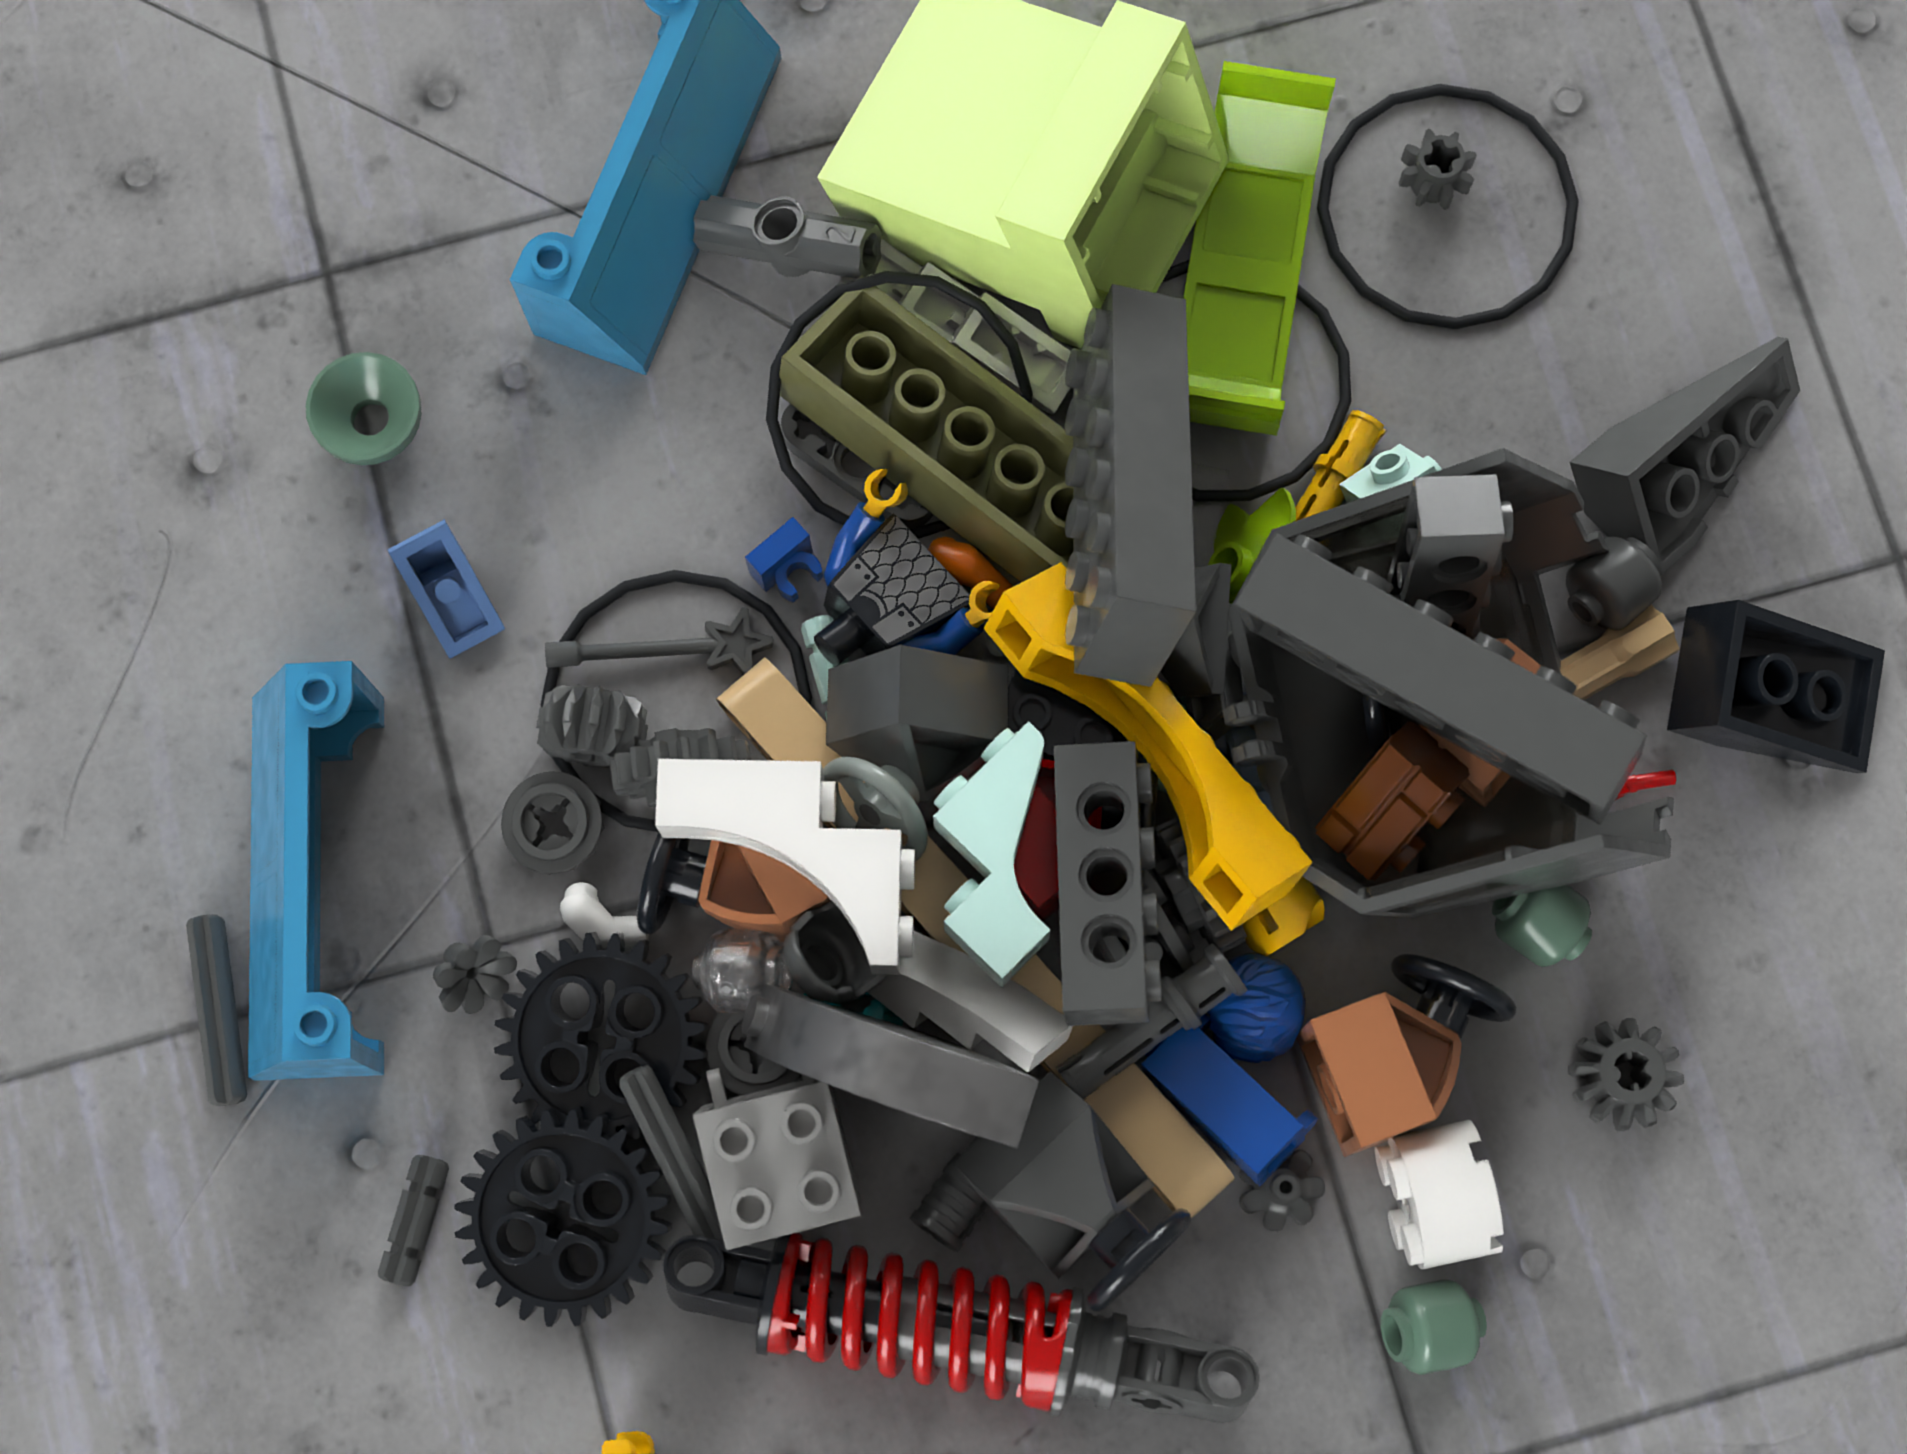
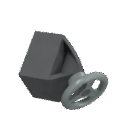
[823,645,1009,862]

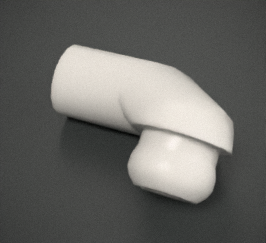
[560,882,649,949]

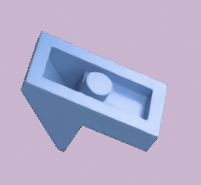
[387,519,505,659]

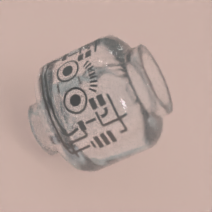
[692,929,793,1013]

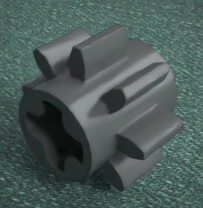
[1398,129,1477,210]

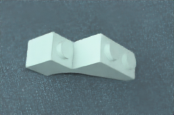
[933,721,1050,987]

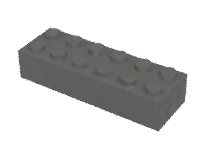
[1065,284,1196,687]
[1235,533,1647,825]

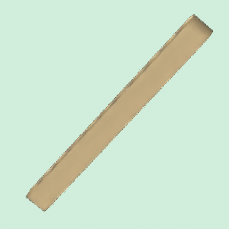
[716,657,1235,1219]

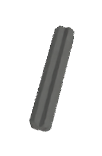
[186,914,247,1106]
[619,1065,724,1241]

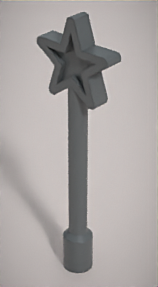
[545,607,774,675]

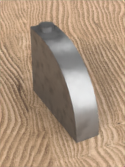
[742,983,1039,1148]

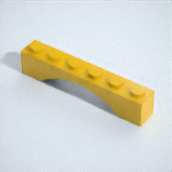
[983,562,1313,931]

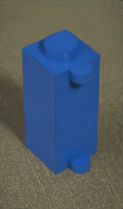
[1141,1014,1318,1187]

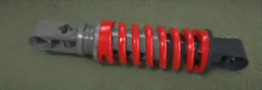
[663,1232,1260,1423]

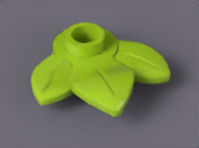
[1208,488,1296,604]

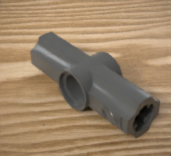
[693,195,882,279]

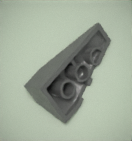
[1570,337,1800,576]

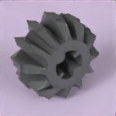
[536,684,648,768]
[1568,1018,1685,1131]

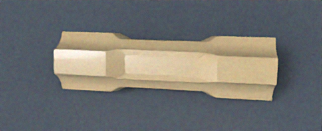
[1560,604,1680,700]

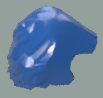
[1207,953,1306,1063]

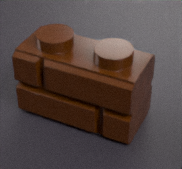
[1315,721,1470,881]

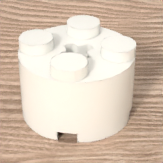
[1375,1120,1504,1269]

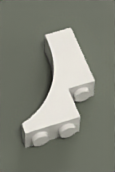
[655,759,915,975]

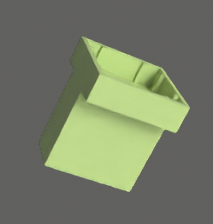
[817,0,1229,349]

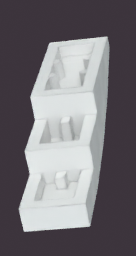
[836,239,1071,415]
[868,931,1073,1073]

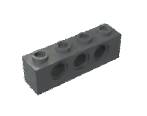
[1387,474,1513,639]
[1054,741,1162,1026]

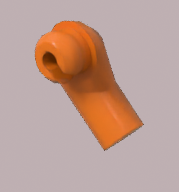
[928,537,1013,609]

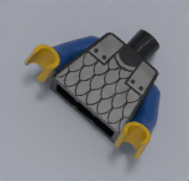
[814,469,1000,666]

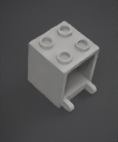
[693,1068,861,1250]

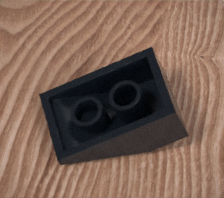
[1667,600,1885,773]

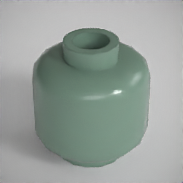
[1491,885,1592,967]
[1381,1279,1487,1375]

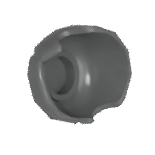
[783,901,886,1005]

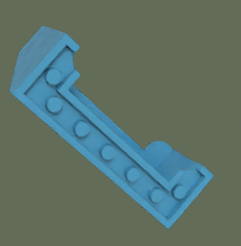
[510,0,782,375]
[248,661,384,1081]

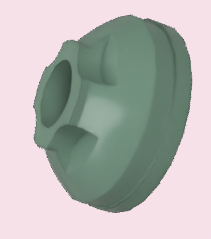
[306,352,422,466]

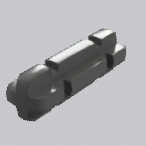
[378,1155,449,1286]

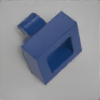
[745,517,824,603]

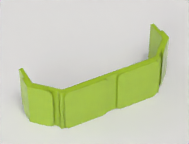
[1183,61,1336,436]

